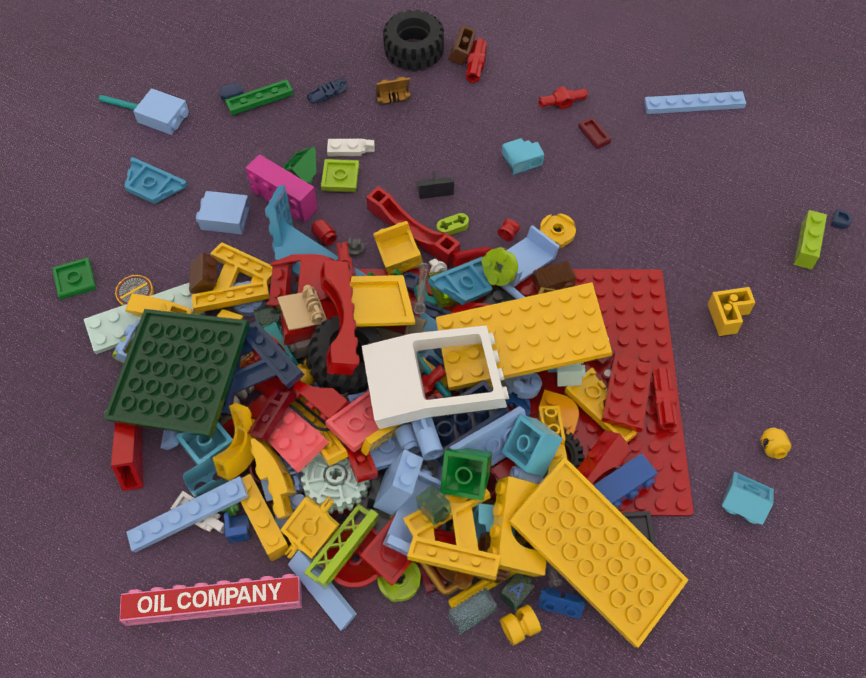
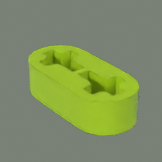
[437,213,469,236]

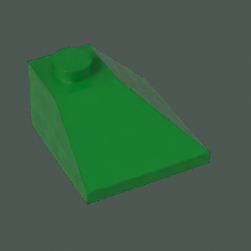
[282,146,316,184]
[440,448,492,501]

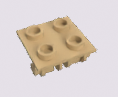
[277,285,327,331]

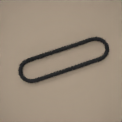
[289,398,330,432]

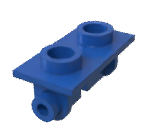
[537,587,585,619]

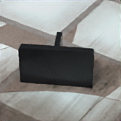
[417,171,454,199]

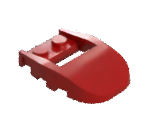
[266,254,335,309]

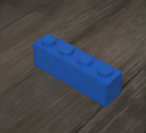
[593,453,658,509]

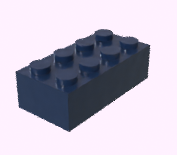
[432,380,509,466]

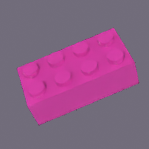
[245,154,318,223]

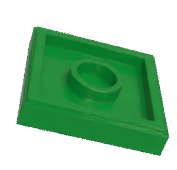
[52,257,97,300]

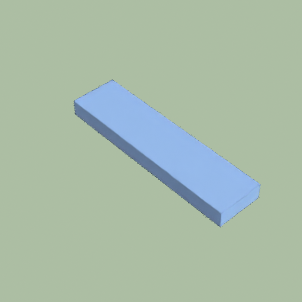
[288,550,357,631]

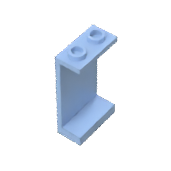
[498,225,560,287]
[383,469,447,556]

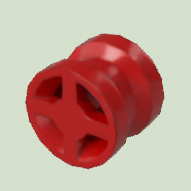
[497,219,520,242]

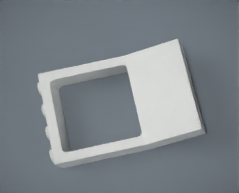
[362,325,509,429]

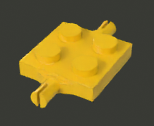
[280,496,340,559]

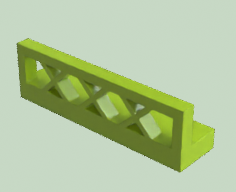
[304,504,379,589]

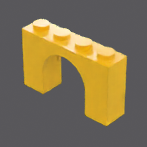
[487,476,546,577]

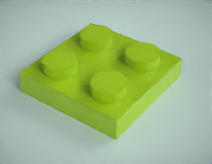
[321,159,359,192]

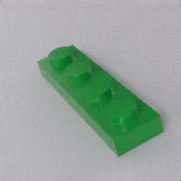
[225,79,294,115]

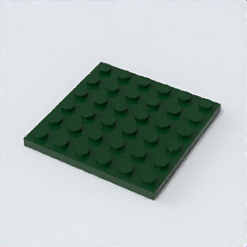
[103,309,250,438]

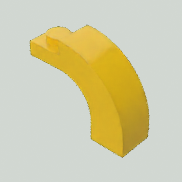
[213,403,256,481]

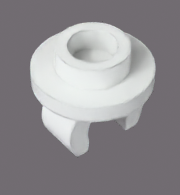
[429,259,447,276]

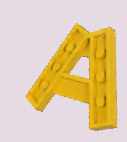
[192,242,272,313]
[403,488,501,580]

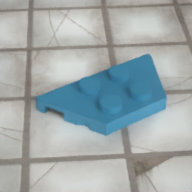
[124,157,188,204]
[428,257,492,305]

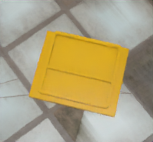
[350,275,415,327]

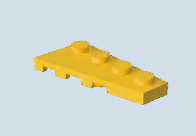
[564,368,638,443]

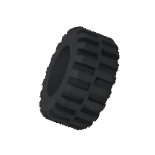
[383,10,444,71]
[305,316,384,395]

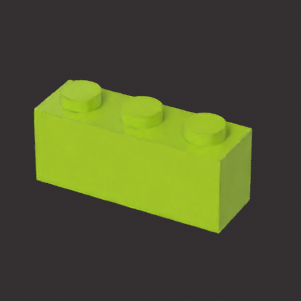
[794,210,827,270]

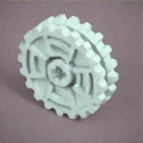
[301,443,371,514]

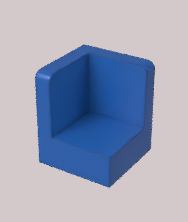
[224,512,251,543]

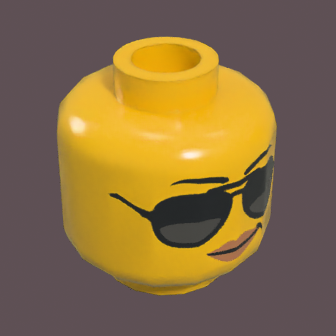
[760,428,791,459]

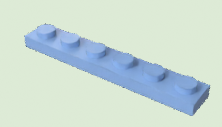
[644,91,746,114]
[127,476,249,553]

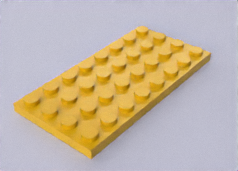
[436,283,612,391]
[508,457,688,648]

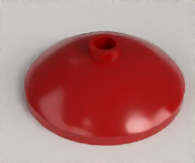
[322,522,379,588]

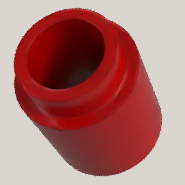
[311,219,337,246]

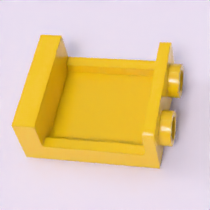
[373,221,424,276]

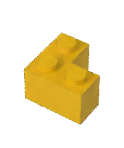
[707,287,755,336]

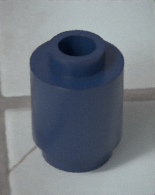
[218,82,244,103]

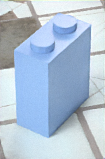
[133,88,189,135]
[196,191,250,234]
[373,449,423,516]

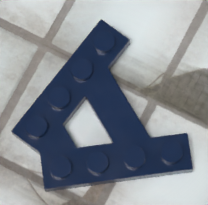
[221,321,305,413]

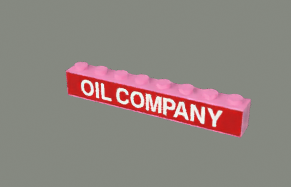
[120,574,302,626]

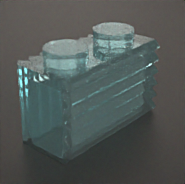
[449,588,497,635]

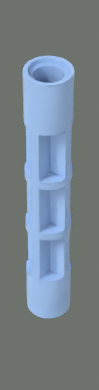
[395,337,444,461]

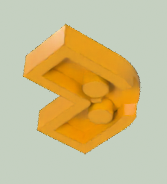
[540,390,579,435]

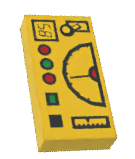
[361,424,400,456]

